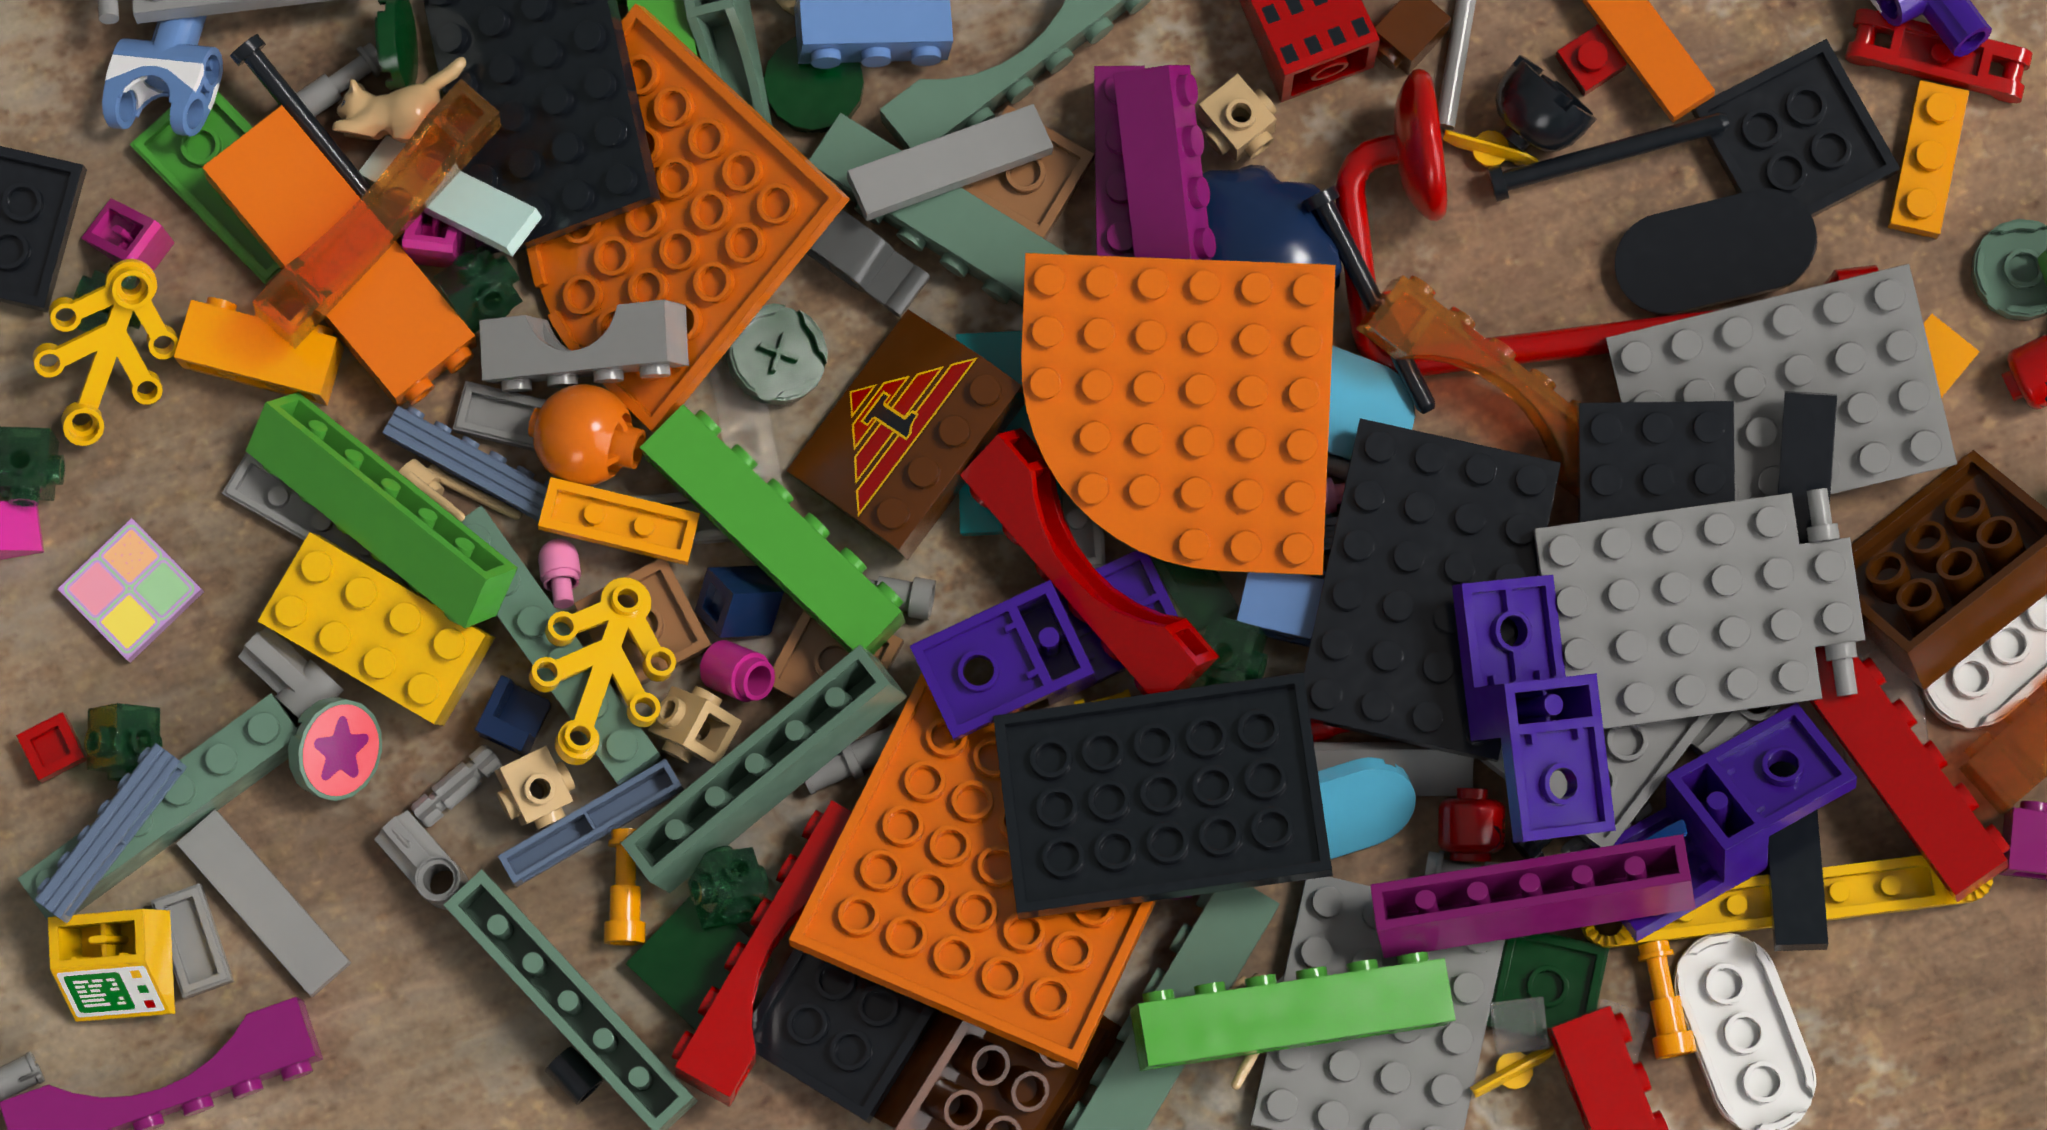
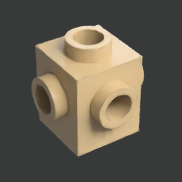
[1198,74,1277,162]
[648,686,742,765]
[494,746,575,830]

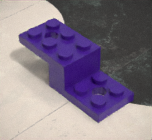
[910,550,1178,741]
[1452,575,1616,843]
[1592,703,1857,942]

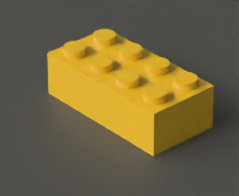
[258,532,496,726]

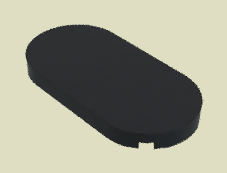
[1615,189,1818,316]

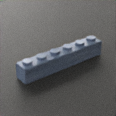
[382,406,549,522]
[35,743,187,923]
[498,759,684,887]

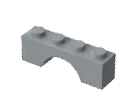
[479,300,689,393]

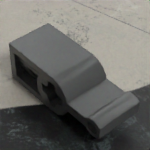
[806,209,930,318]

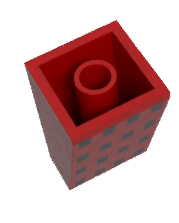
[1239,0,1380,102]

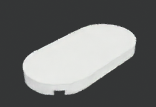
[1920,594,2047,730]
[1672,933,1816,1130]

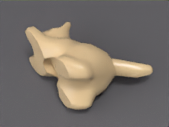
[332,57,466,148]

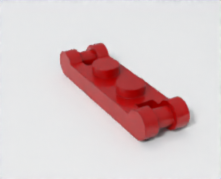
[1845,8,2033,103]

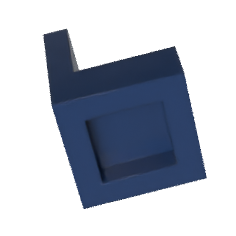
[694,566,784,638]
[475,675,551,756]

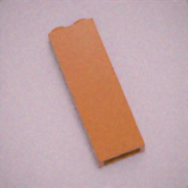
[202,105,477,407]

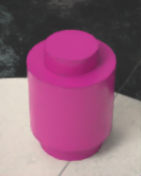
[700,640,775,702]

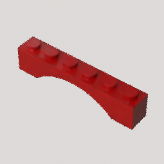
[960,428,1219,695]
[671,800,852,1107]

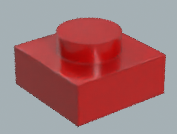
[1555,24,1627,96]
[16,712,88,783]

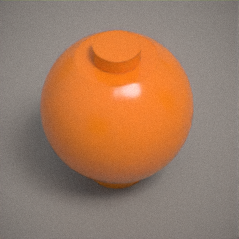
[528,384,646,486]

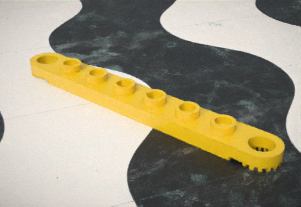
[1581,855,1993,948]

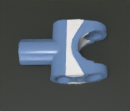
[102,16,223,136]

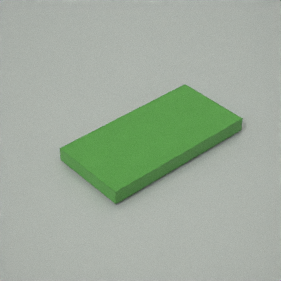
[130,92,281,286]

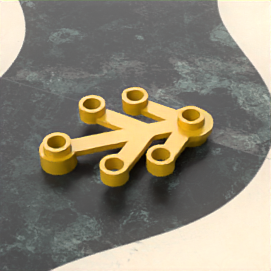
[33,259,178,446]
[529,577,676,765]

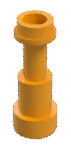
[604,828,646,946]
[1637,940,1697,1060]

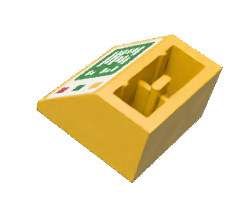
[48,909,175,1022]

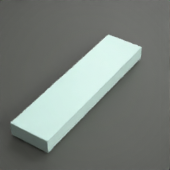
[359,135,542,257]

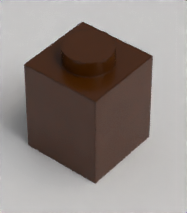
[1375,0,1451,75]

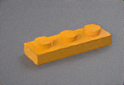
[1887,80,1969,239]
[538,477,700,566]

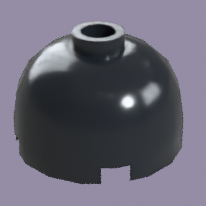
[1495,55,1597,152]

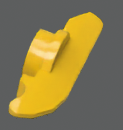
[1443,129,1539,167]
[1470,1046,1555,1098]

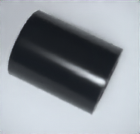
[545,1046,603,1105]

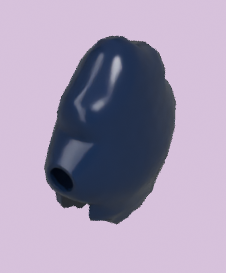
[1203,165,1342,291]

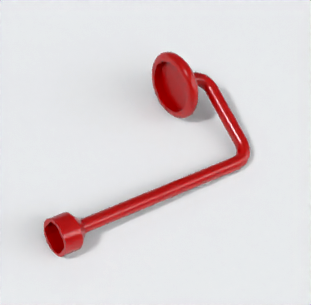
[1336,69,1879,376]

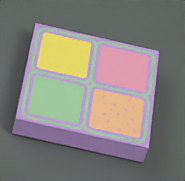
[58,518,204,663]

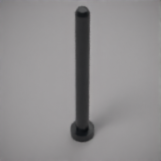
[230,34,403,238]
[1488,112,1730,202]
[1303,185,1435,414]

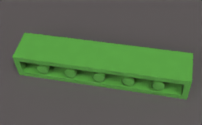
[246,392,518,629]
[640,404,905,655]
[1130,952,1456,1071]

